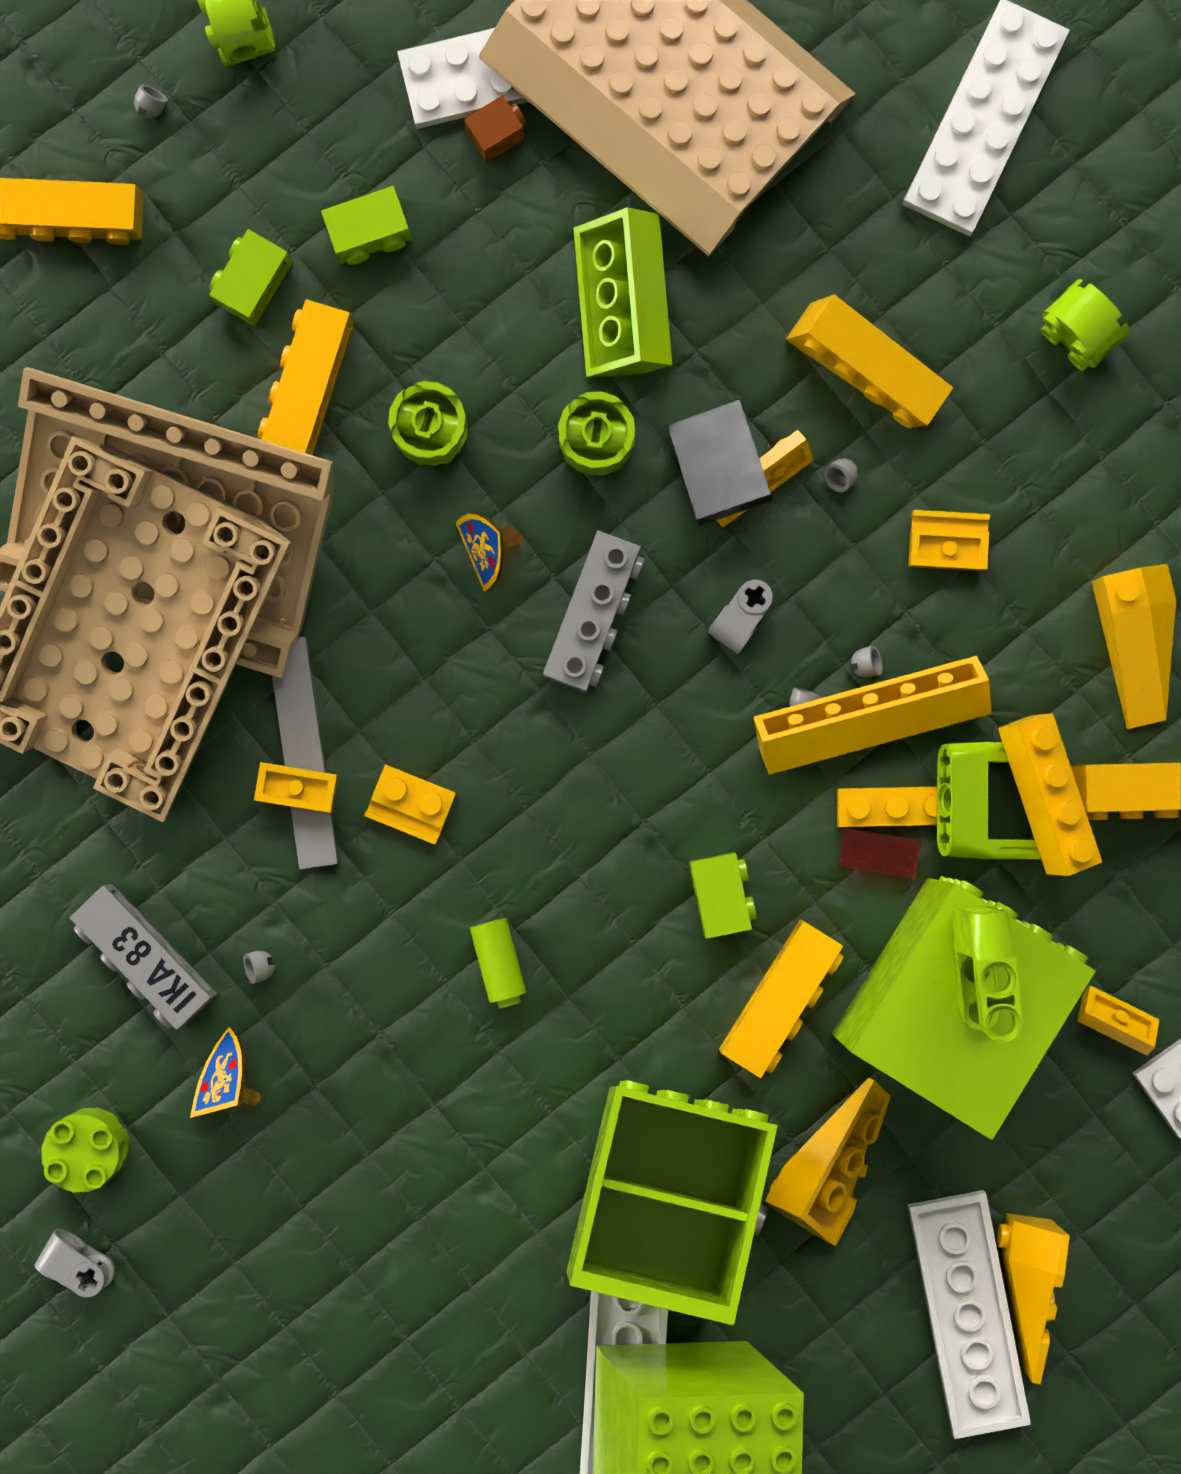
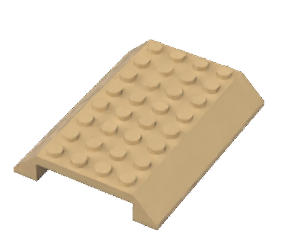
[479,0,856,257]
[0,367,335,678]

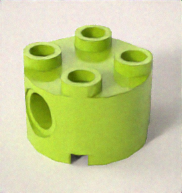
[197,0,275,67]
[1041,279,1131,371]
[388,381,468,466]
[558,391,635,476]
[41,1108,130,1193]

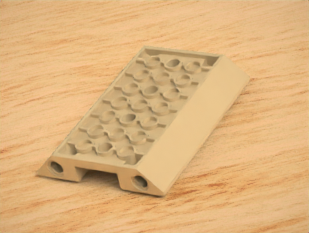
[0,436,291,822]

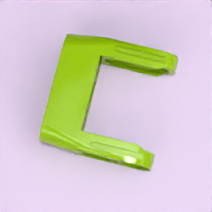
[937,742,1041,859]
[952,906,1023,1043]

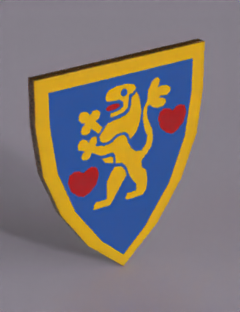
[455,512,522,592]
[190,1026,260,1119]

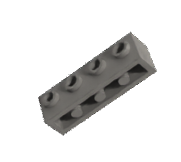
[543,530,645,693]

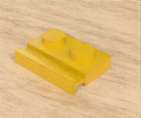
[908,510,990,571]
[364,764,457,845]

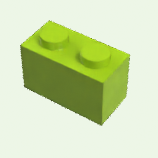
[321,186,412,265]
[209,229,293,327]
[689,852,757,939]

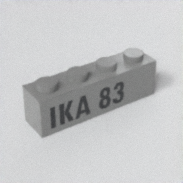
[70,884,217,1030]

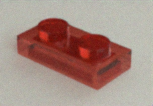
[838,829,921,879]

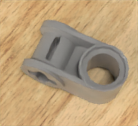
[707,580,773,654]
[34,1229,115,1297]

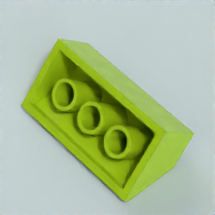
[573,207,672,378]

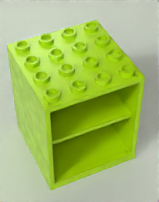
[832,876,1096,1140]
[567,1080,778,1326]
[593,1341,804,1474]

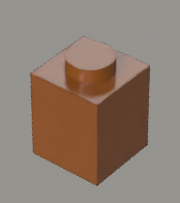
[464,95,526,163]

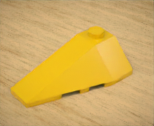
[1092,564,1176,729]
[765,1078,891,1246]
[997,1213,1070,1384]

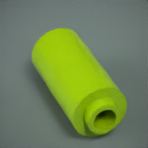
[470,918,526,1008]

